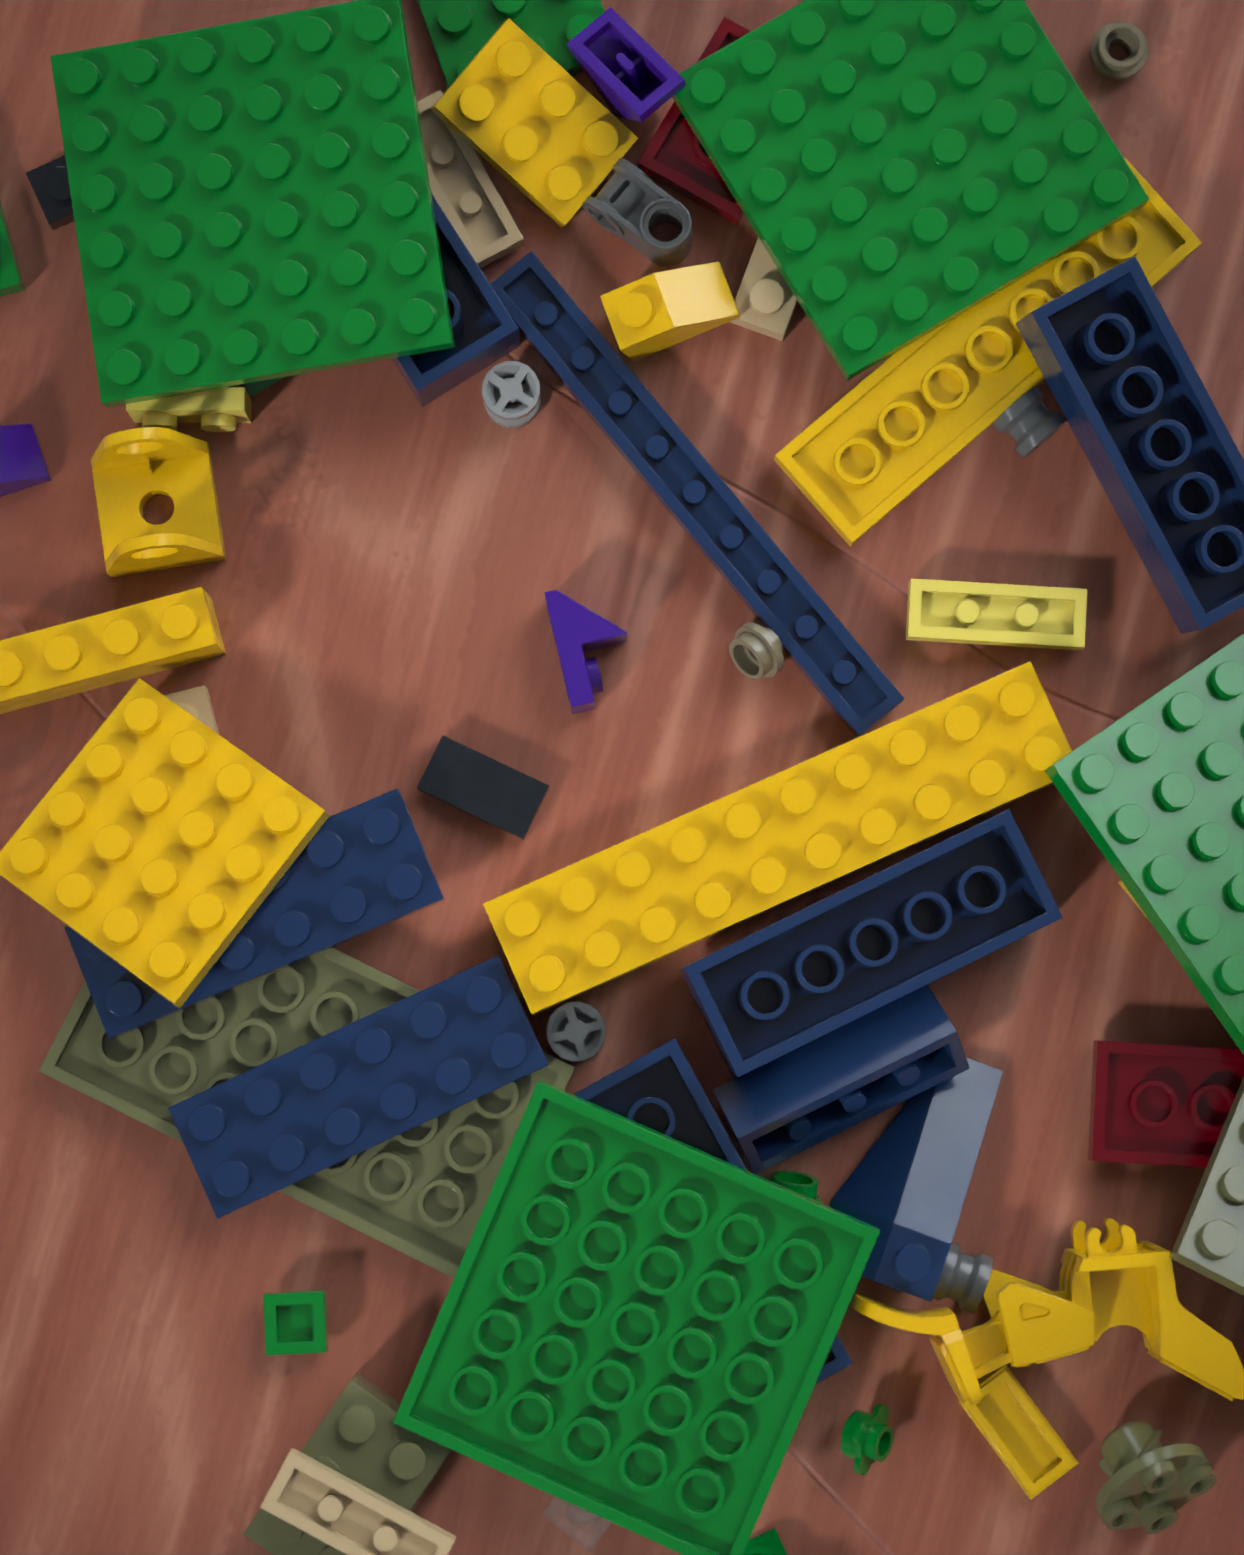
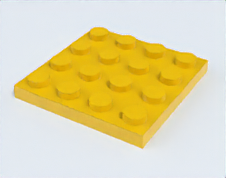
[0,678,329,1009]

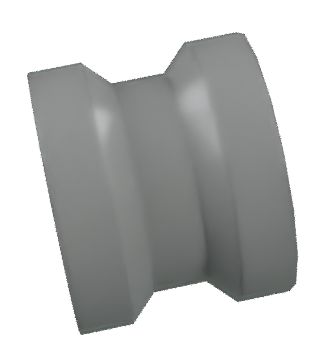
[482,361,541,428]

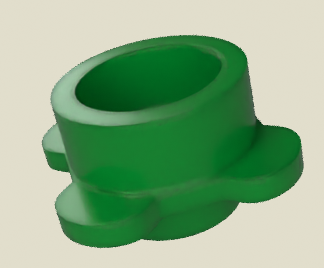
[841,1404,894,1475]

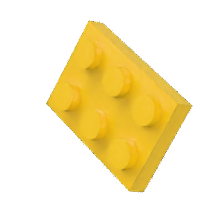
[430,18,638,228]

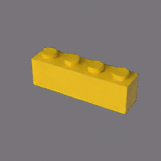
[0,587,226,714]

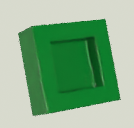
[263,1289,328,1356]

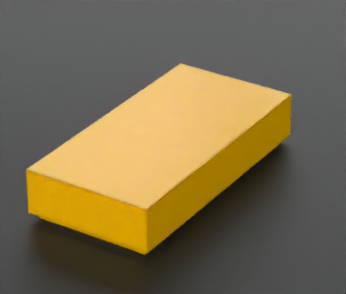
[956,1365,1079,1500]

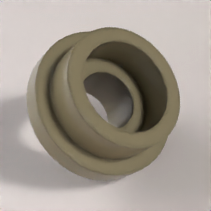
[1090,22,1148,80]
[729,622,784,680]

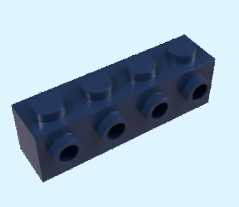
[713,985,970,1175]

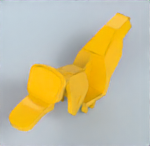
[851,1217,1244,1405]

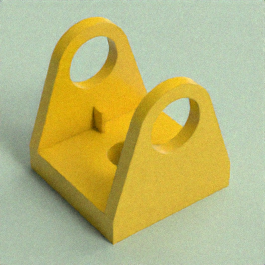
[91,427,226,577]

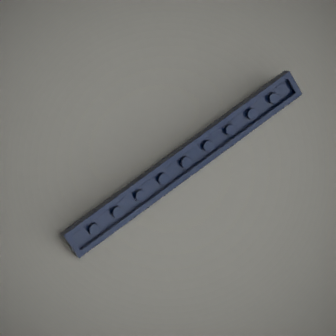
[490,251,905,738]

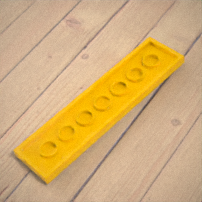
[774,157,1202,547]

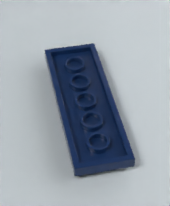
[64,788,445,1039]
[168,955,549,1219]

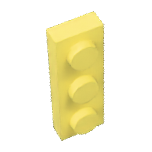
[906,578,1087,651]

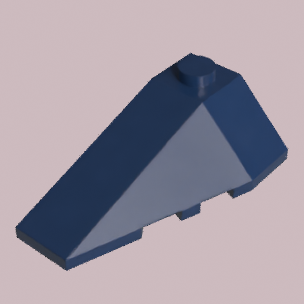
[828,1058,1003,1302]

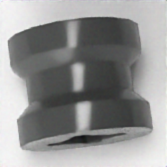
[992,385,1067,459]
[546,1001,606,1061]
[933,1242,993,1314]

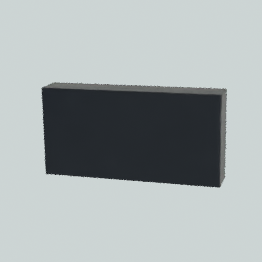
[417,735,549,840]

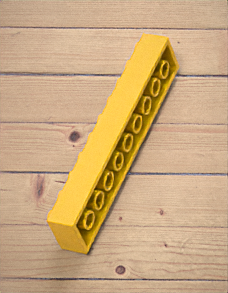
[483,661,1072,1015]

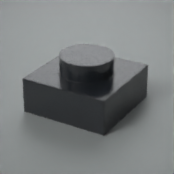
[26,155,74,230]

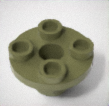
[1095,1421,1217,1534]

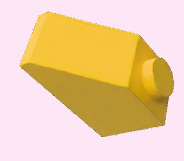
[600,261,741,362]

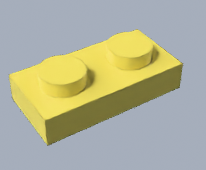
[126,387,252,432]

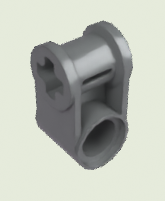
[582,158,692,266]

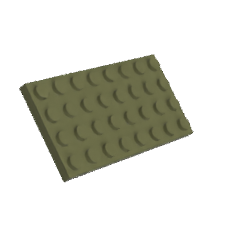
[39,947,575,1278]

